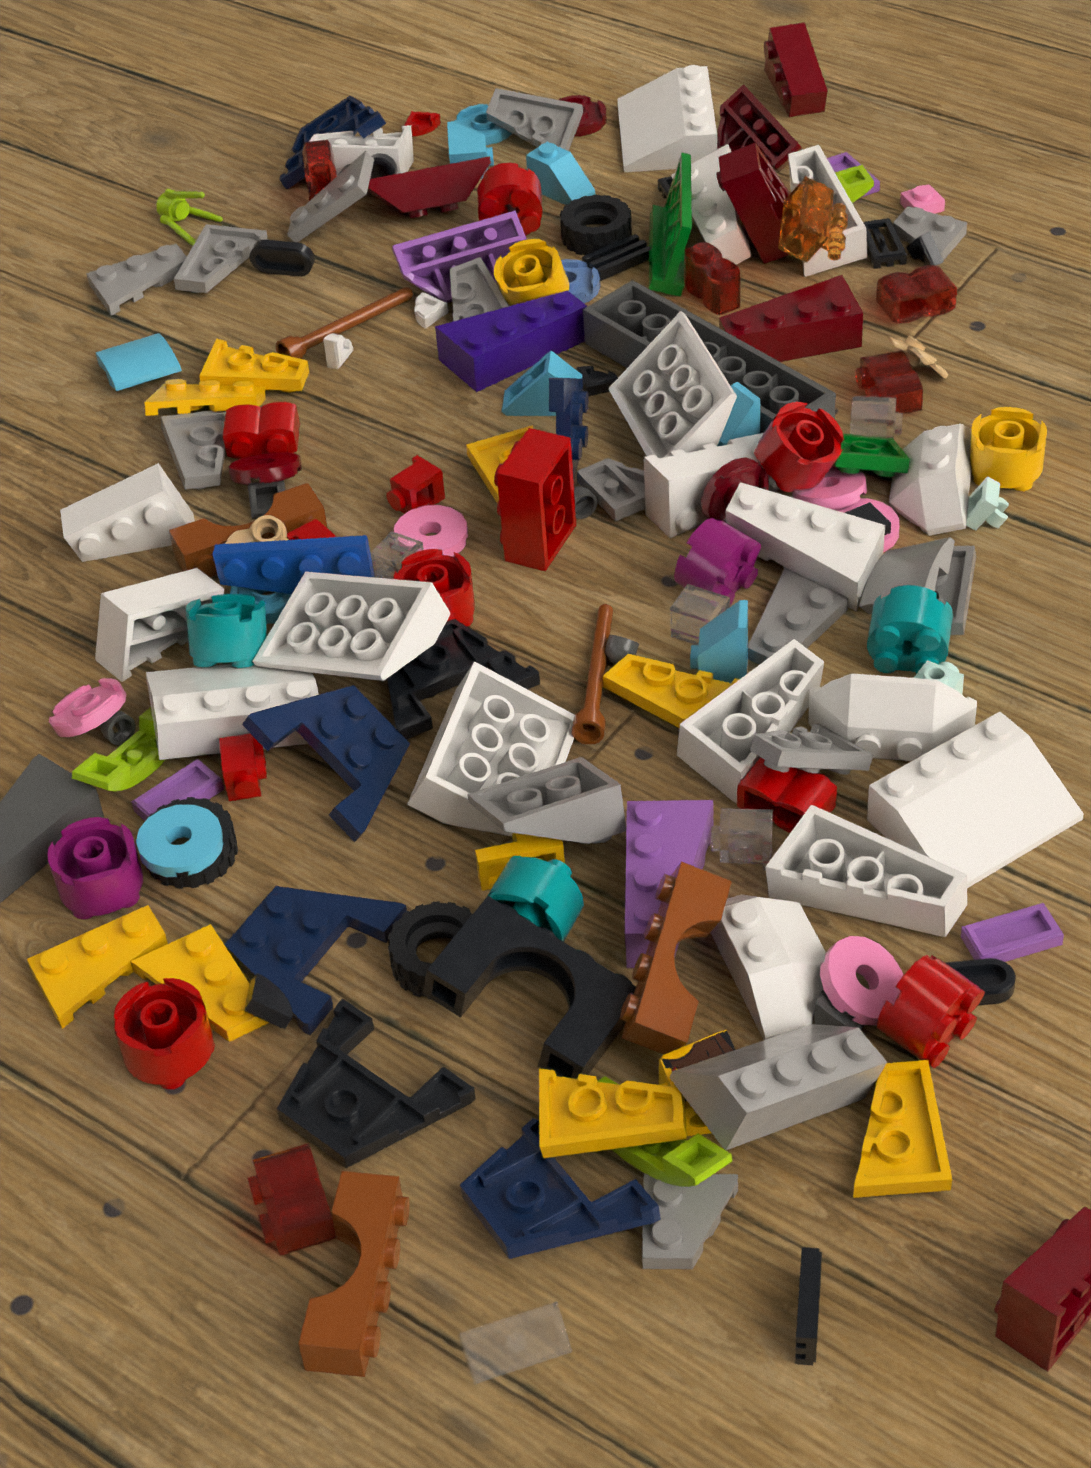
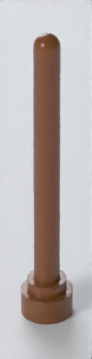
[276,287,413,359]
[572,604,613,744]

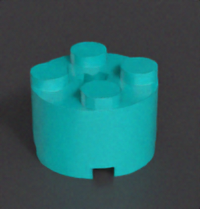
[867,585,953,674]
[186,594,267,668]
[487,856,584,942]

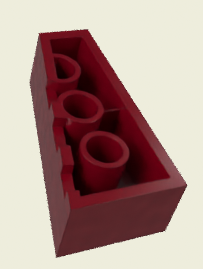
[719,275,863,362]

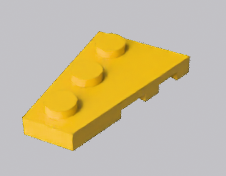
[603,654,740,728]

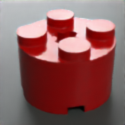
[477,162,543,236]
[754,402,844,492]
[394,549,475,627]
[877,955,985,1068]
[114,978,215,1090]

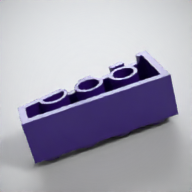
[435,291,587,392]

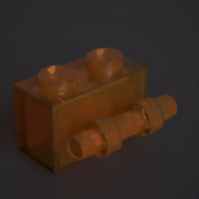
[778,176,848,262]

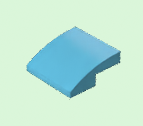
[95,333,182,391]

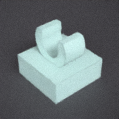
[966,476,1009,531]

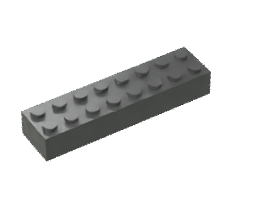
[583,280,836,433]

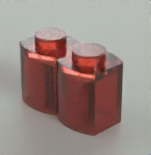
[302,140,337,201]
[684,242,740,315]
[876,265,957,323]
[855,350,923,418]
[247,1143,337,1256]

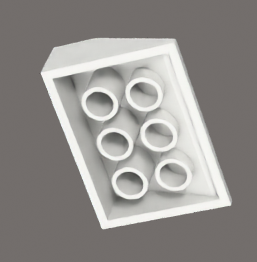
[617,65,717,173]
[608,311,737,458]
[253,572,451,681]
[407,662,575,836]
[146,664,319,760]
[867,712,1084,888]

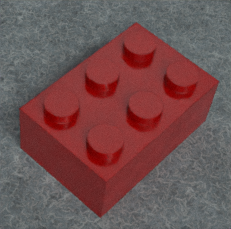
[494,428,576,572]

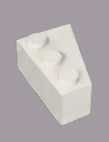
[306,125,414,186]
[60,463,195,562]
[95,568,224,682]

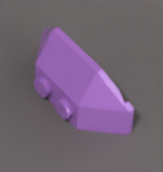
[392,211,527,303]

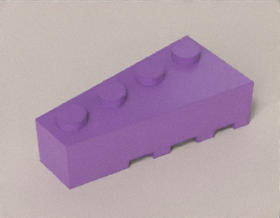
[625,800,714,968]

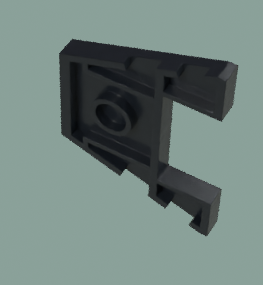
[387,619,540,740]
[277,999,476,1168]

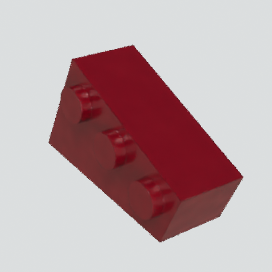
[764,22,828,117]
[716,143,801,264]
[994,1206,1091,1372]

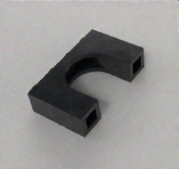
[423,896,636,1079]

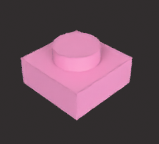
[900,184,945,214]

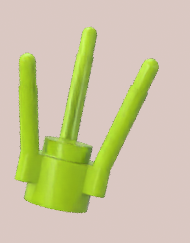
[156,189,223,246]

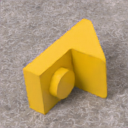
[475,833,565,891]

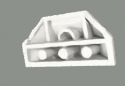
[889,424,971,536]
[809,674,977,761]
[711,895,826,1040]

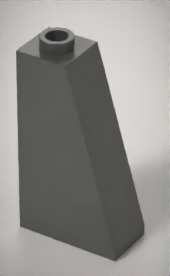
[0,754,104,903]

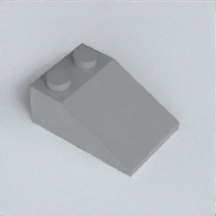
[467,757,626,844]

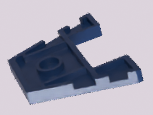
[279,96,386,189]
[549,378,589,481]
[242,685,410,842]
[225,886,407,1035]
[460,1118,661,1259]

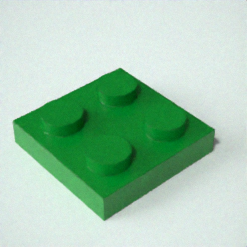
[833,434,910,477]

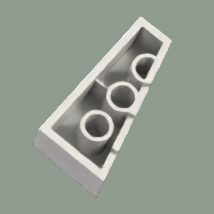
[671,144,751,273]
[644,433,779,538]
[726,482,885,611]
[677,639,824,804]
[765,805,967,937]

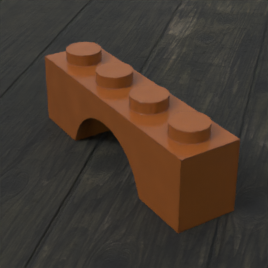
[169,483,328,577]
[620,861,732,1054]
[298,1171,410,1377]

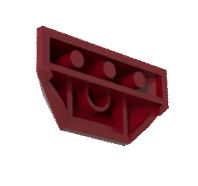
[717,84,803,173]
[367,156,491,218]

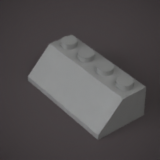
[669,1024,887,1150]

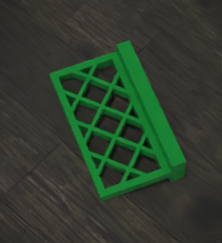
[649,152,692,297]

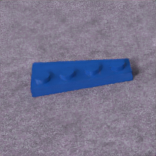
[213,535,375,594]

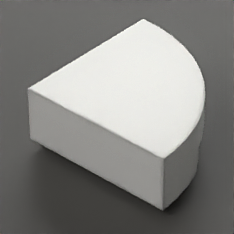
[414,292,448,329]
[323,333,353,369]

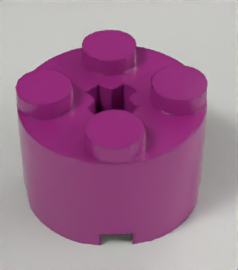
[674,518,761,611]
[47,817,143,920]

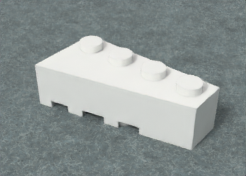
[788,145,867,277]

